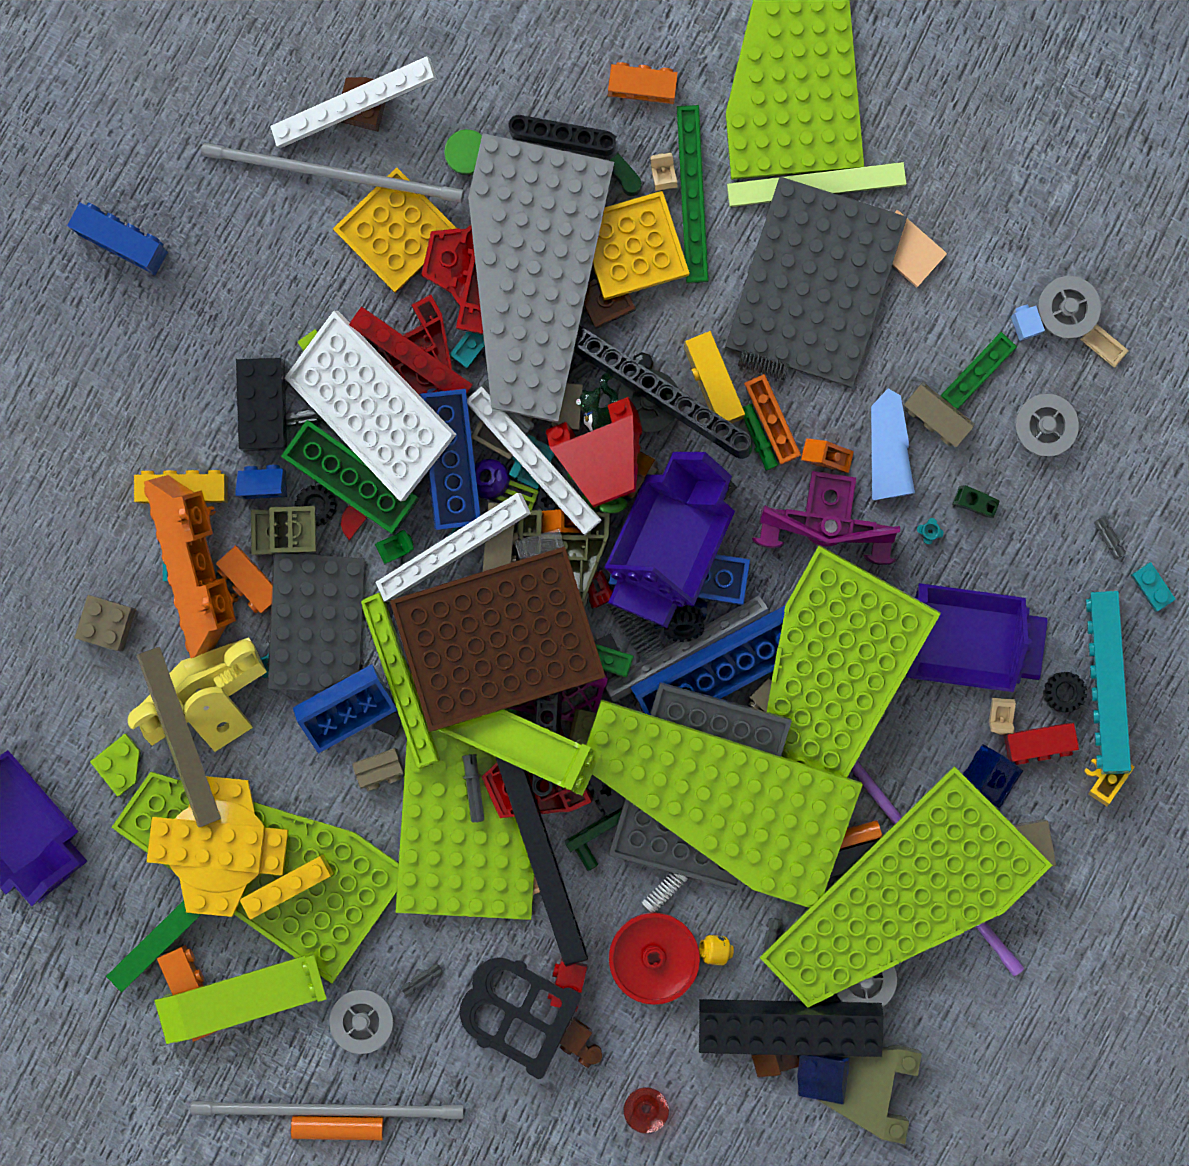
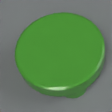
[444,129,482,175]

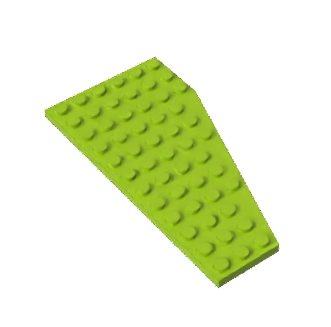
[725,0,864,180]
[767,545,941,778]
[586,700,863,908]
[111,771,399,983]

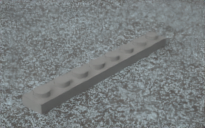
[605,595,770,702]

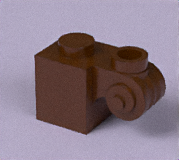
[560,1017,602,1068]

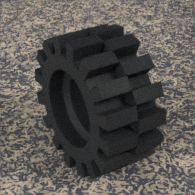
[294,485,337,526]
[663,605,705,642]
[1043,672,1087,712]

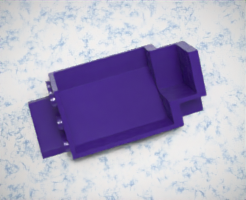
[605,452,735,628]
[906,583,1047,692]
[0,750,88,906]

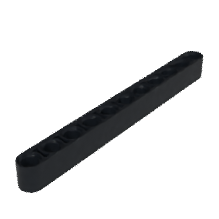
[573,325,752,459]
[495,757,588,967]

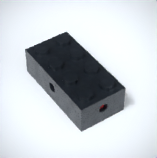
[236,358,287,452]

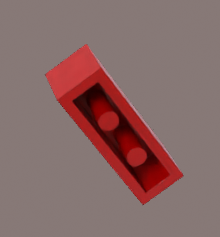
[1004,723,1079,765]

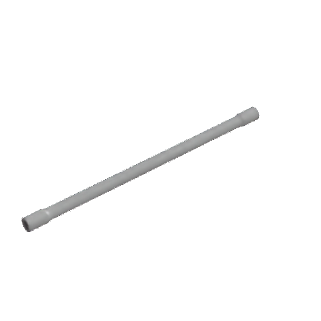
[201,143,464,203]
[191,1101,464,1119]

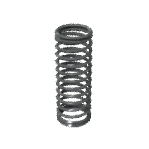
[738,350,790,381]

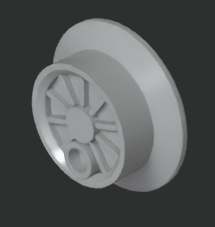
[1038,276,1101,339]
[1016,394,1079,457]
[836,966,897,1007]
[329,990,393,1054]

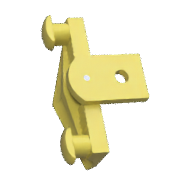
[127,637,267,752]

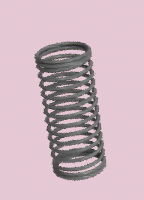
[607,603,665,662]

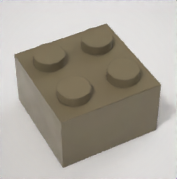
[74,595,136,651]

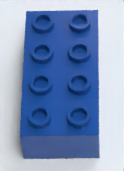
[67,202,168,276]
[293,664,397,754]

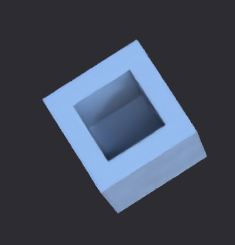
[1011,304,1045,341]

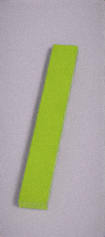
[361,592,440,769]

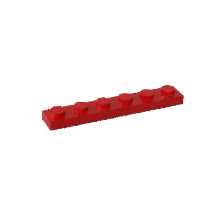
[349,306,473,394]

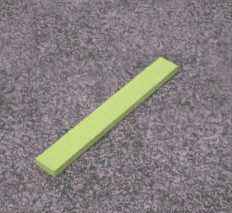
[727,162,906,207]

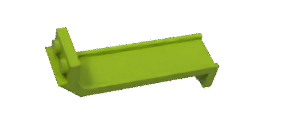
[438,710,602,796]
[154,953,327,1044]

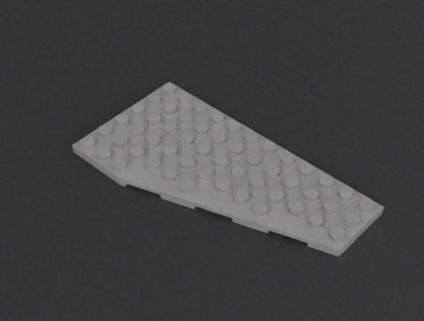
[468,133,614,423]

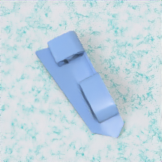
[871,389,915,500]

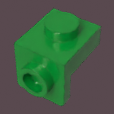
[375,530,414,565]

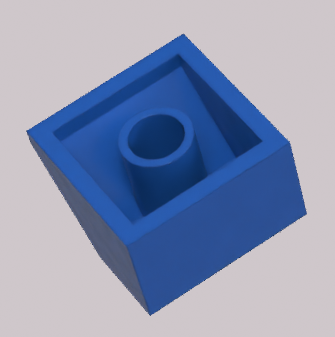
[235,465,287,499]

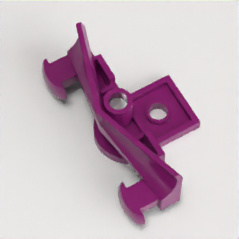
[752,471,901,565]

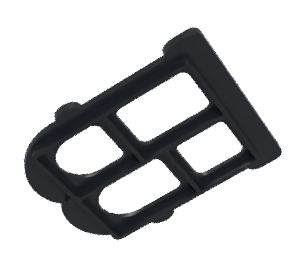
[460,957,582,1079]

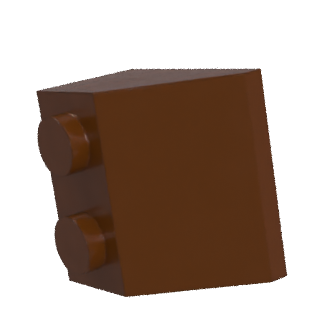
[341,77,386,132]

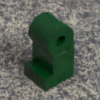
[609,153,641,196]
[952,485,1000,518]

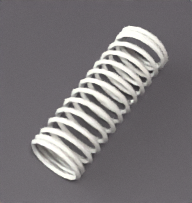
[642,873,688,913]

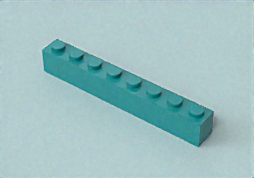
[1085,591,1131,774]

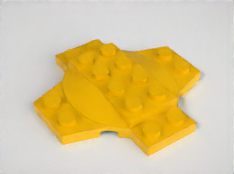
[147,776,289,917]

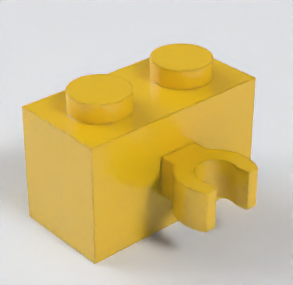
[1084,759,1135,806]

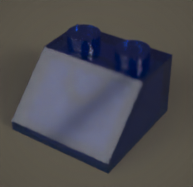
[963,744,1023,809]
[797,1055,850,1104]

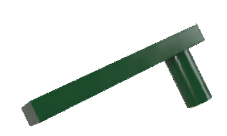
[564,808,622,871]

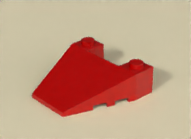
[360,294,452,394]
[546,397,642,507]
[481,720,593,818]

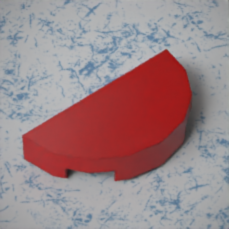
[341,505,367,540]

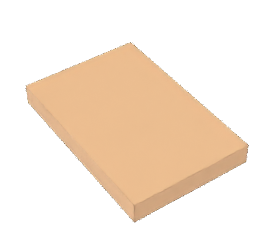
[892,210,947,288]

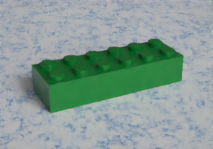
[281,420,419,535]

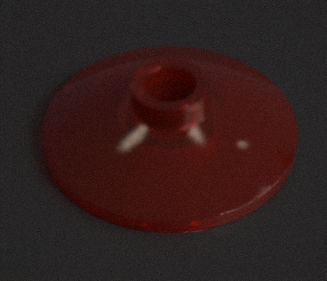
[624,1087,669,1134]

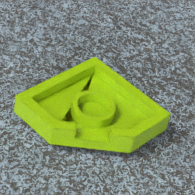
[90,733,141,797]

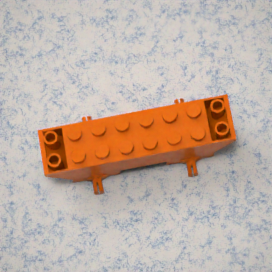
[144,475,238,658]

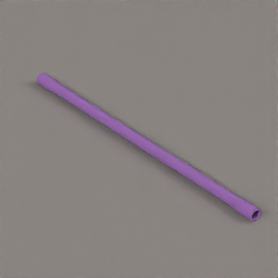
[851,761,1024,976]

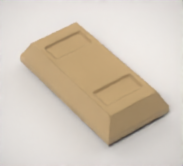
[1080,324,1129,368]

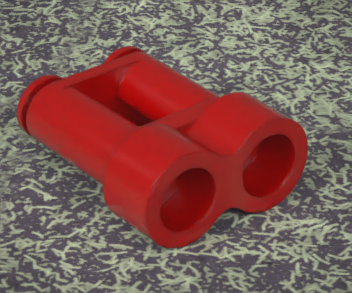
[588,571,613,609]

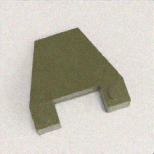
[518,510,611,603]
[817,1045,922,1144]

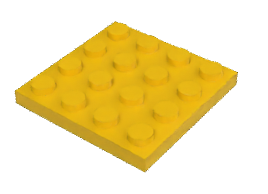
[333,167,456,294]
[592,191,690,300]

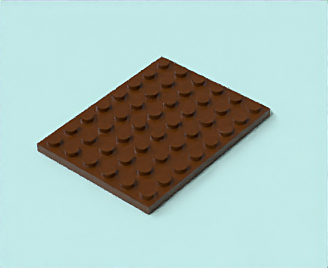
[390,546,606,732]

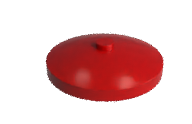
[609,912,700,1005]

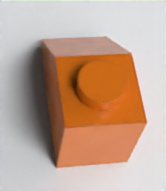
[801,438,854,473]
[542,509,583,534]

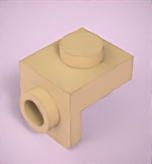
[650,153,677,191]
[989,698,1016,735]

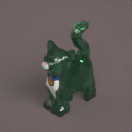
[576,373,618,432]

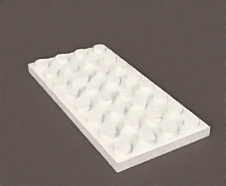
[285,311,457,501]

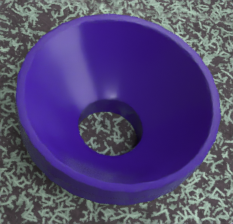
[475,459,510,500]

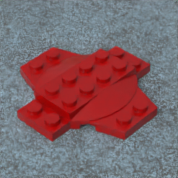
[421,225,483,335]

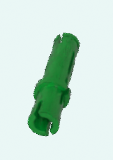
[742,404,779,471]

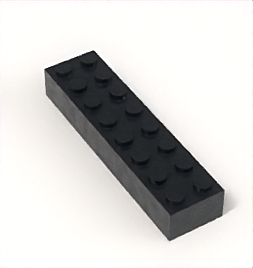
[699,999,884,1057]

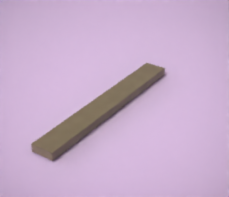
[136,647,221,827]

